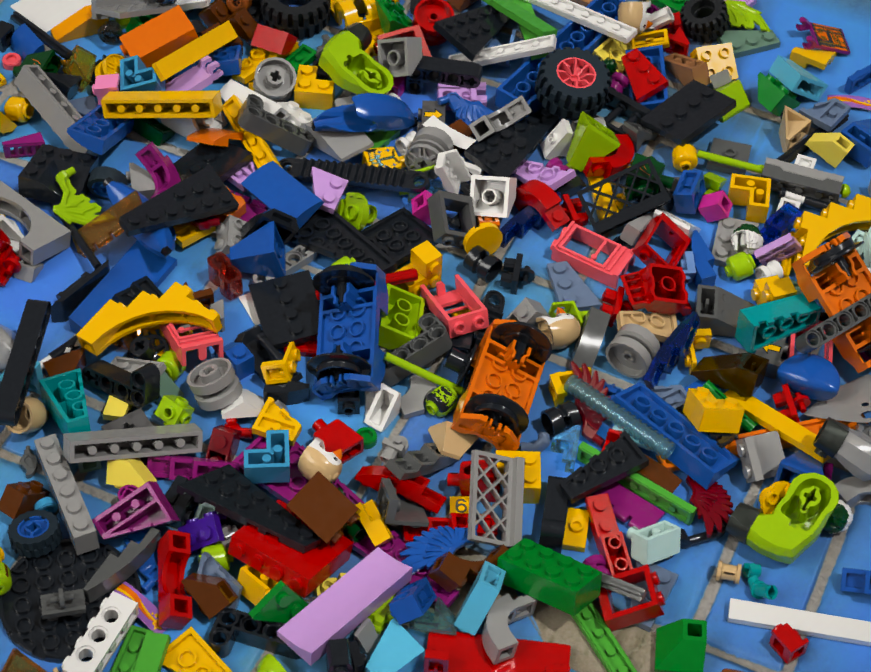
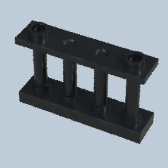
[577,87,650,134]

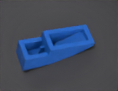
[689,230,717,288]

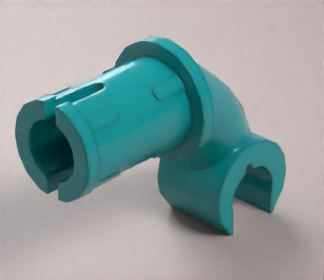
[742,563,778,600]

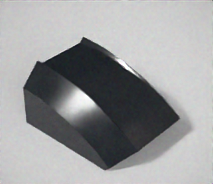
[241,208,299,246]

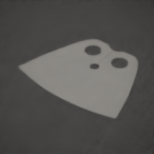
[803,374,871,423]

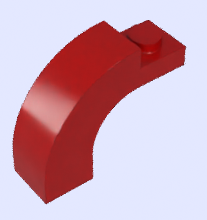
[583,134,634,181]
[514,180,570,232]

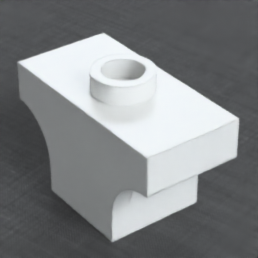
[540,119,575,160]

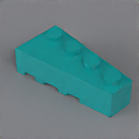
[735,293,821,353]
[39,368,91,433]

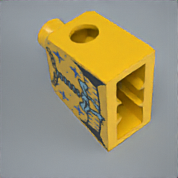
[362,147,406,169]

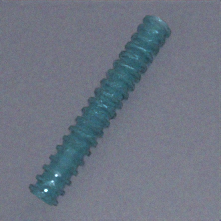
[564,374,675,460]

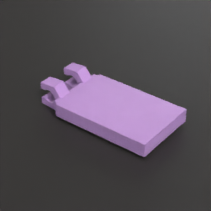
[165,56,224,91]

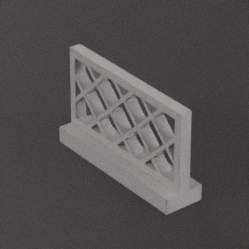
[91,0,177,20]
[467,449,525,549]

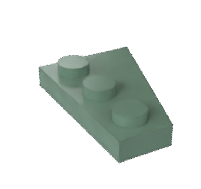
[716,30,781,58]

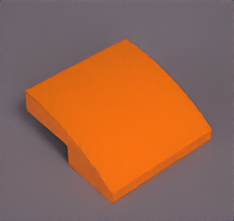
[186,128,244,147]

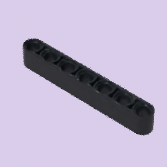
[0,299,51,426]

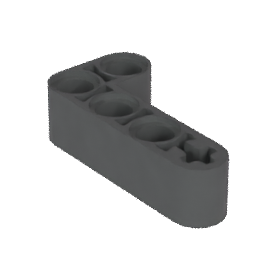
[238,94,315,156]
[381,313,452,387]

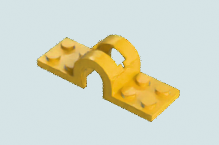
[330,0,385,62]

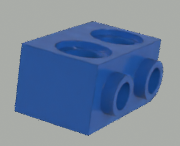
[673,170,706,214]
[388,577,437,625]

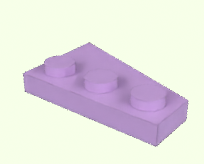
[512,160,576,191]

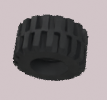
[680,0,730,42]

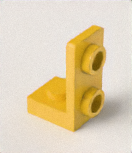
[681,328,712,375]
[260,341,301,385]
[548,367,592,407]

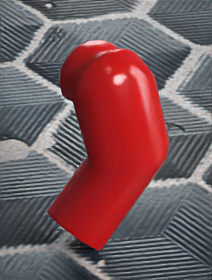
[224,418,253,439]

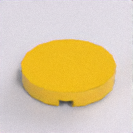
[463,222,503,255]

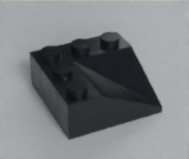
[18,144,99,205]

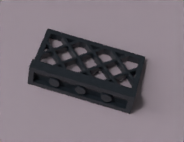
[576,158,671,235]

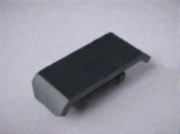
[51,260,110,323]
[235,325,303,388]

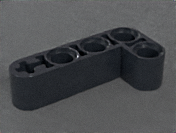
[406,56,483,94]
[81,360,160,408]
[539,476,568,554]
[209,608,301,659]

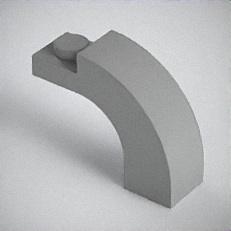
[468,95,533,142]
[835,476,871,508]
[482,593,538,665]

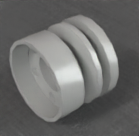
[404,126,454,180]

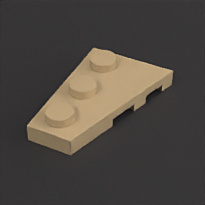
[616,311,679,345]

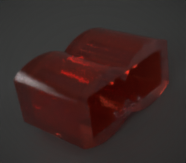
[207,252,243,300]

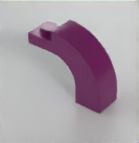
[135,142,181,198]

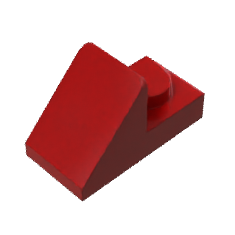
[653,27,690,56]

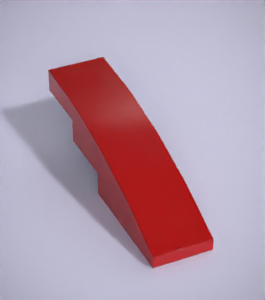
[401,513,498,544]

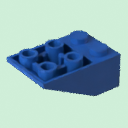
[841,119,871,168]

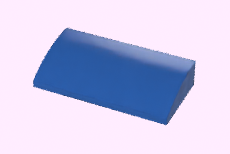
[171,45,242,80]
[625,45,669,111]
[67,105,135,155]
[241,161,324,229]

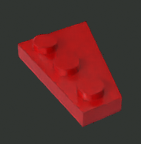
[621,48,669,103]

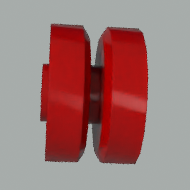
[412,0,455,46]

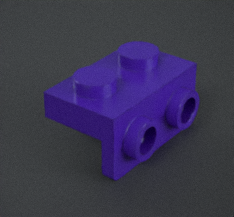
[178,511,227,554]

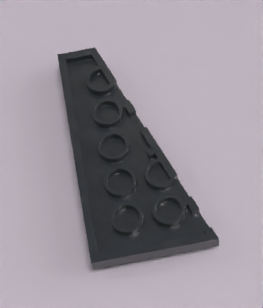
[290,209,398,274]

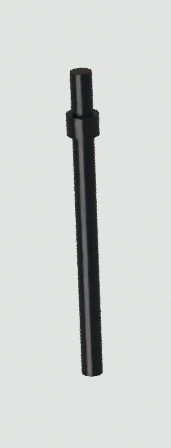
[50,203,102,270]

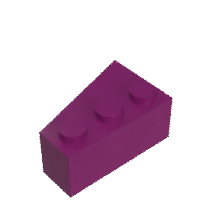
[92,481,180,539]

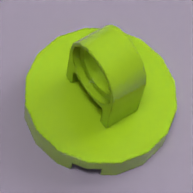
[337,192,377,232]

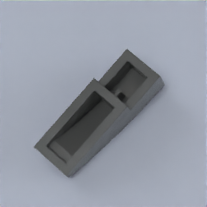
[569,307,611,369]

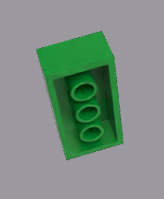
[497,538,602,616]

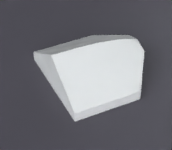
[221,388,264,419]

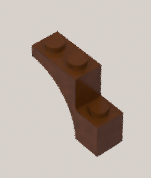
[198,0,257,49]
[427,544,509,592]

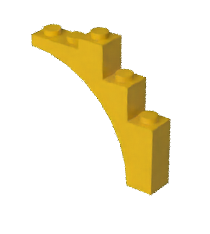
[793,194,871,273]
[76,282,223,356]

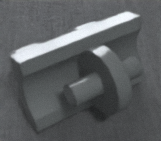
[40,588,86,621]

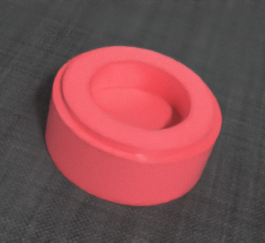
[2,53,22,71]

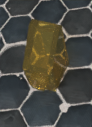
[64,45,97,92]

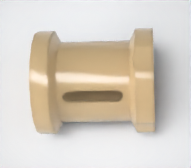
[715,560,742,585]

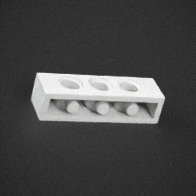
[62,591,139,672]

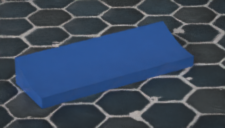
[69,241,177,333]
[607,382,739,490]

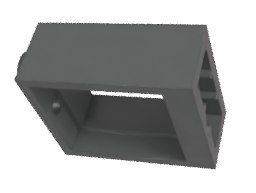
[427,190,477,249]

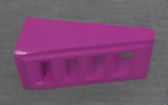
[2,132,45,159]

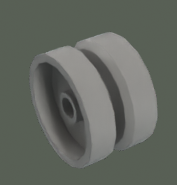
[253,57,297,103]
[605,323,661,379]
[187,357,243,411]

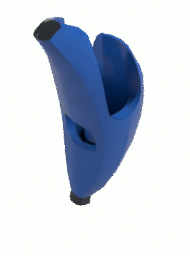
[311,93,418,132]
[103,177,176,258]

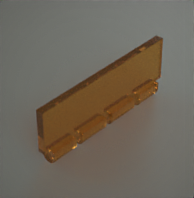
[72,190,142,258]

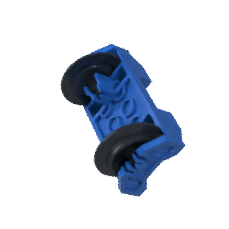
[307,262,389,400]

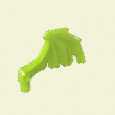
[725,0,770,32]
[53,167,118,228]

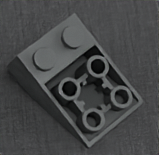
[693,284,756,337]

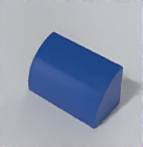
[10,23,45,60]

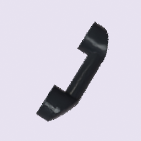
[680,520,727,548]

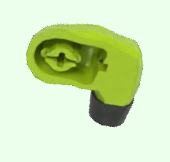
[318,22,394,95]
[726,473,839,564]

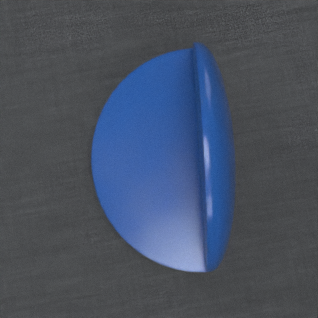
[777,354,840,401]

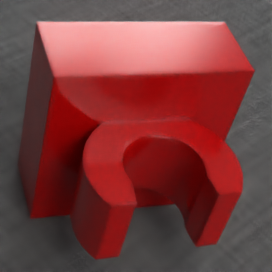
[667,12,685,34]

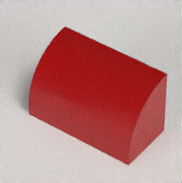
[250,24,297,55]

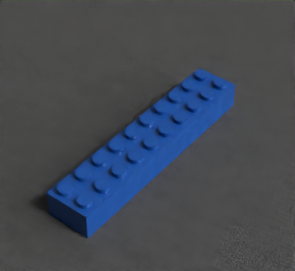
[495,0,627,120]

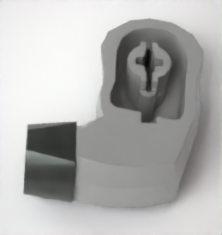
[813,417,871,481]

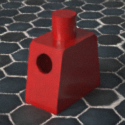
[312,419,364,464]
[447,460,501,502]

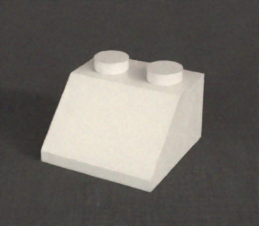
[470,175,517,218]

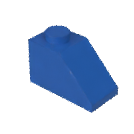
[214,342,255,380]

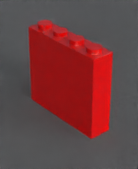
[228,499,354,598]

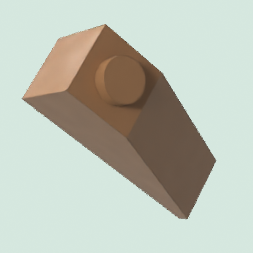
[664,53,711,86]

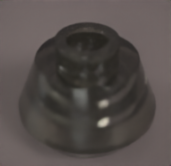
[98,20,123,45]

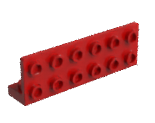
[424,629,571,672]

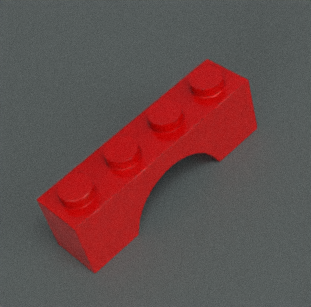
[157,530,193,630]

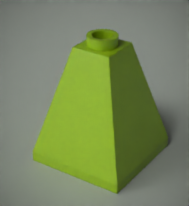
[566,111,621,172]

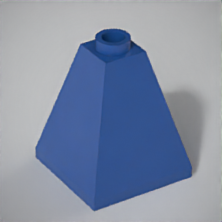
[226,221,286,278]
[774,450,824,483]

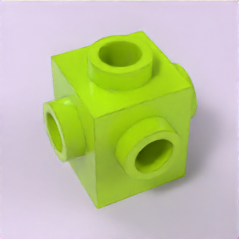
[154,395,195,425]

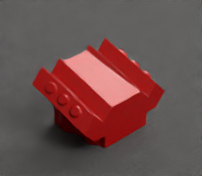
[620,263,694,316]

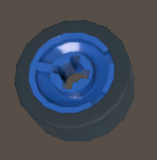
[87,166,128,200]

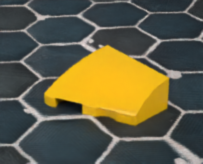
[789,47,837,70]
[356,499,394,547]

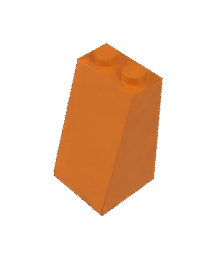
[119,5,198,68]

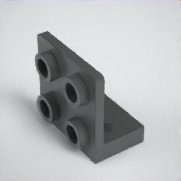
[376,478,429,528]

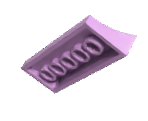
[277,547,413,666]

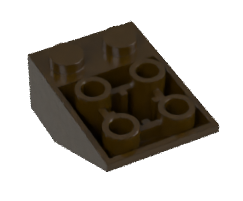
[691,352,769,397]

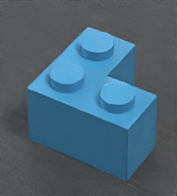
[120,55,166,91]
[244,430,290,484]

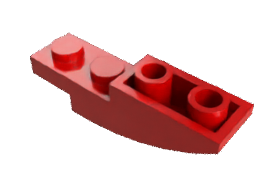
[354,465,447,514]
[585,493,633,576]

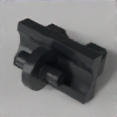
[500,253,535,295]

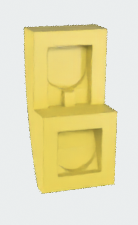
[102,395,132,421]

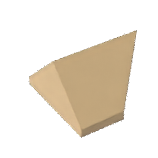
[778,105,812,153]
[428,421,479,460]

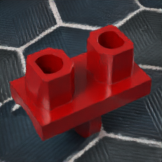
[561,194,588,226]
[0,245,22,286]
[599,286,634,327]
[772,383,811,422]

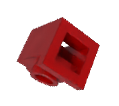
[769,623,809,664]

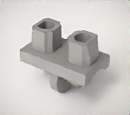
[380,435,409,466]

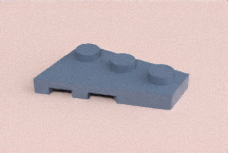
[546,261,602,311]
[630,560,679,632]

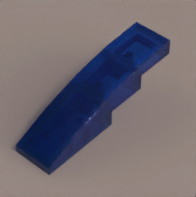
[500,191,561,248]
[751,202,804,267]
[643,311,701,389]

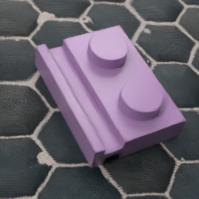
[753,233,803,266]

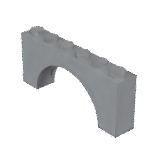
[0,180,71,266]

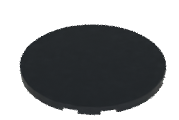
[0,538,142,664]

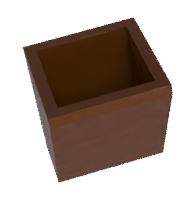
[287,471,361,545]

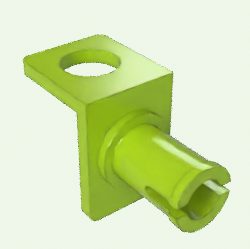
[548,301,589,327]

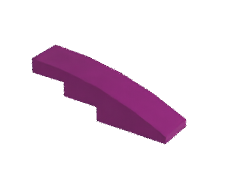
[147,455,239,480]

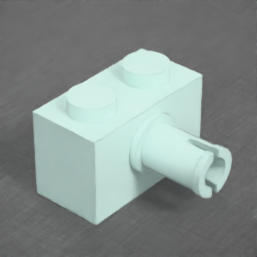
[626,520,681,565]

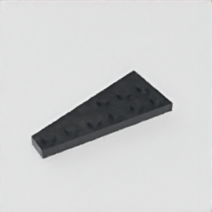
[433,5,511,62]
[464,108,560,177]
[119,165,239,237]
[176,464,322,554]

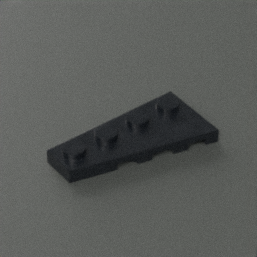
[560,431,649,504]

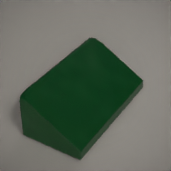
[133,118,175,146]

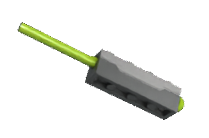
[697,150,851,204]

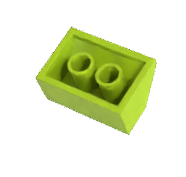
[378,283,425,350]

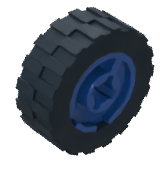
[8,509,62,558]

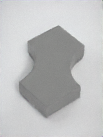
[400,371,437,419]

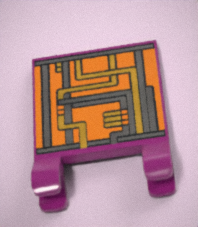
[796,17,850,55]

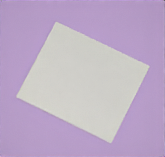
[10,0,91,32]

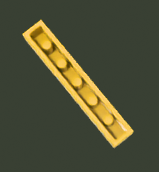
[101,90,223,118]

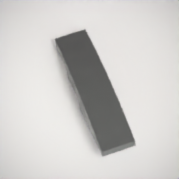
[385,443,463,480]
[83,527,161,603]

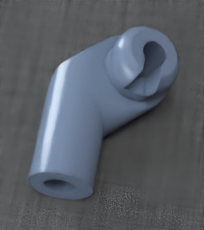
[520,432,551,453]

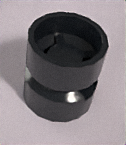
[464,245,503,283]
[541,400,581,438]

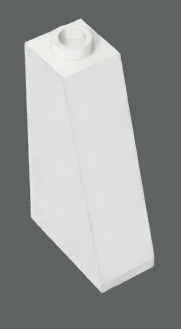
[220,79,290,120]

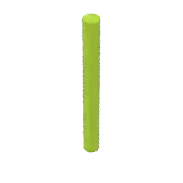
[383,352,463,395]

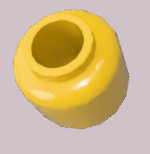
[4,96,34,123]
[672,143,698,172]

